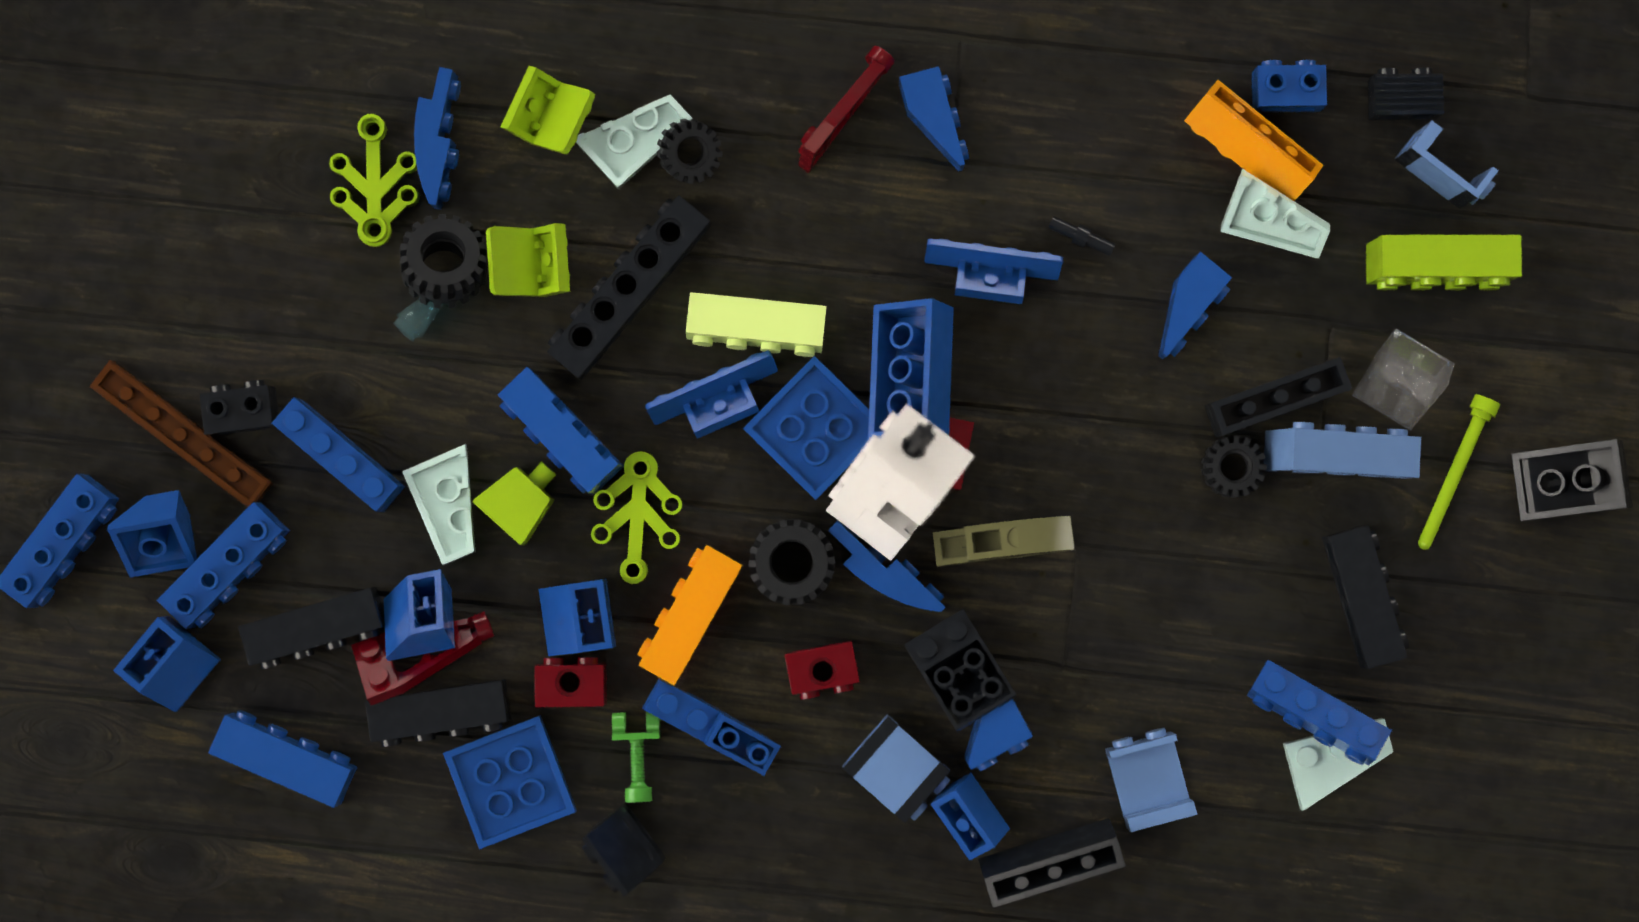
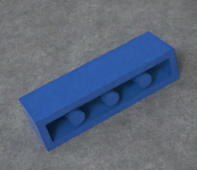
[272,397,406,512]
[208,710,357,808]

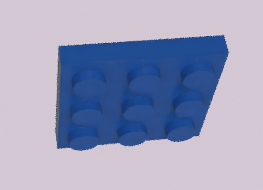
[743,356,869,500]
[443,715,577,849]

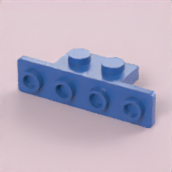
[924,239,1063,304]
[645,350,778,439]

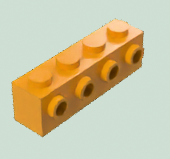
[1184,80,1324,201]
[637,545,743,686]

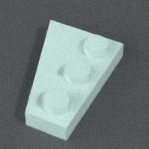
[576,94,693,189]
[1221,168,1330,259]
[402,444,476,565]
[1283,718,1393,811]

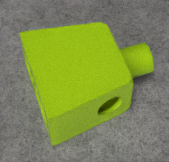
[472,461,557,545]

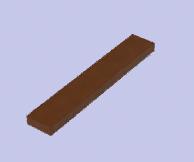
[89,360,274,507]

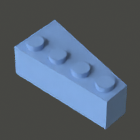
[1264,422,1421,479]

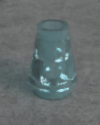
[393,298,443,342]

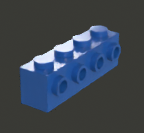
[0,474,119,608]
[157,502,290,629]
[1247,660,1392,766]

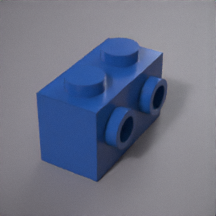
[1252,60,1327,113]
[931,773,1010,860]

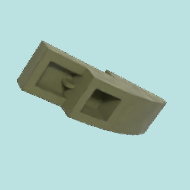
[933,516,1075,567]

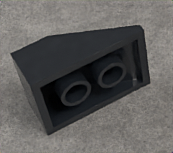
[1511,439,1633,521]

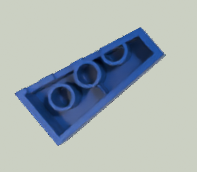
[498,367,624,494]

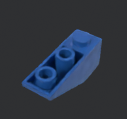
[898,66,969,171]
[1158,252,1232,359]

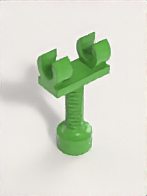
[612,712,661,803]

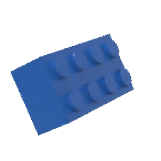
[868,298,954,440]

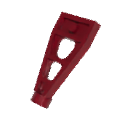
[798,46,895,173]
[351,611,494,706]

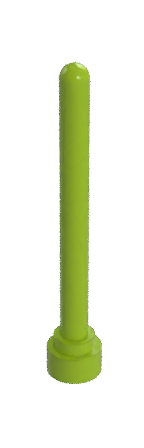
[1418,394,1501,550]

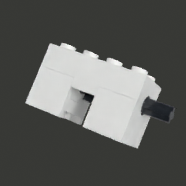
[825,404,974,561]

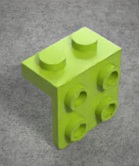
[501,66,595,154]
[486,223,570,297]

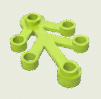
[329,114,420,247]
[591,451,683,584]

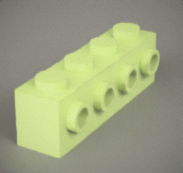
[686,292,826,357]

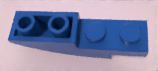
[414,67,461,210]
[828,521,945,612]
[642,678,781,776]

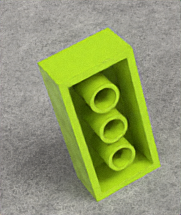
[1366,235,1522,290]

